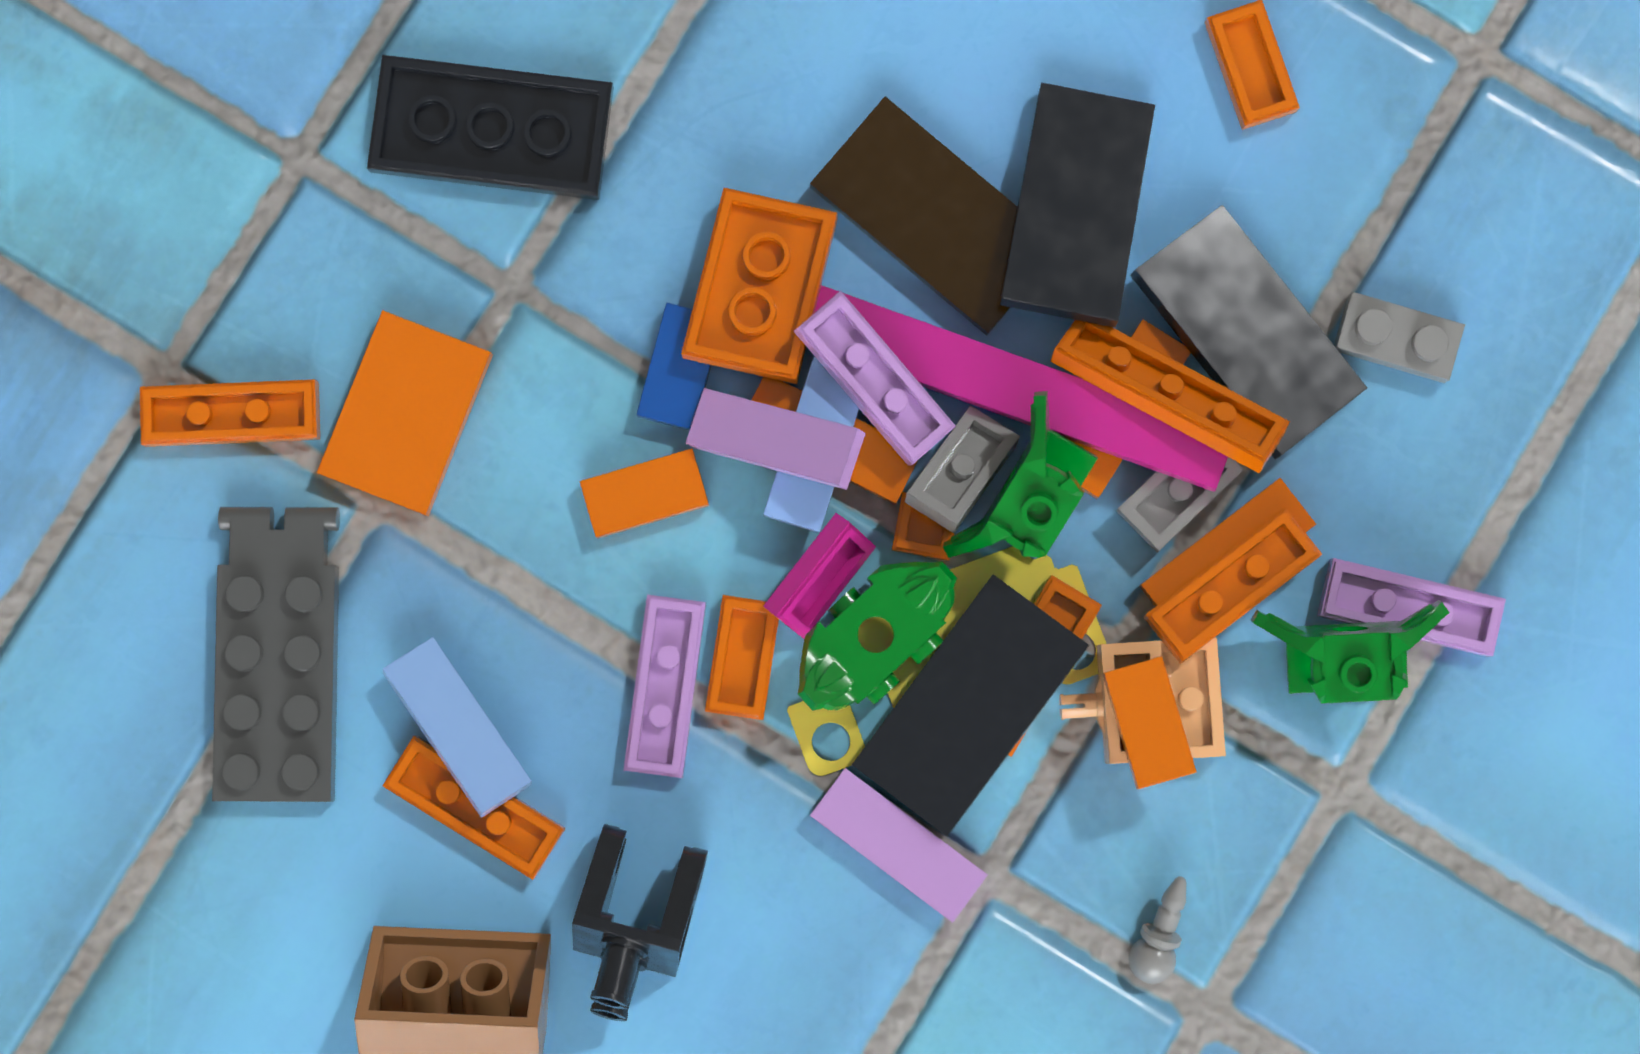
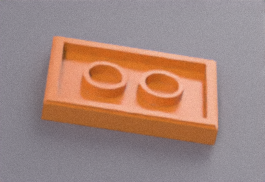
[681,188,838,384]
[317,310,493,517]

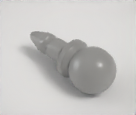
[1129,876,1187,984]

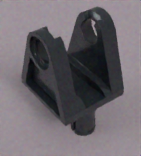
[572,824,708,1022]

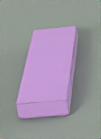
[794,291,956,466]
[686,388,866,490]
[1317,558,1506,657]
[624,595,706,778]
[810,768,988,923]

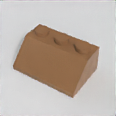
[354,926,551,1054]

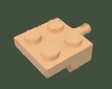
[1059,637,1226,764]

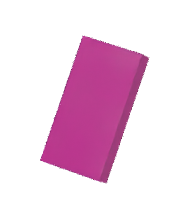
[763,513,876,639]

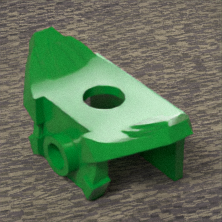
[943,391,1098,558]
[797,561,957,711]
[1250,600,1450,704]

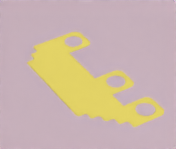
[787,546,1106,776]

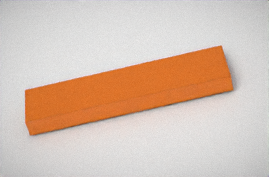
[1050,320,1290,474]

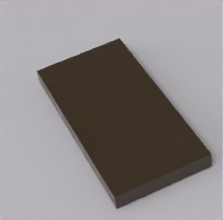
[810,96,1017,336]

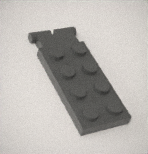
[212,507,340,802]

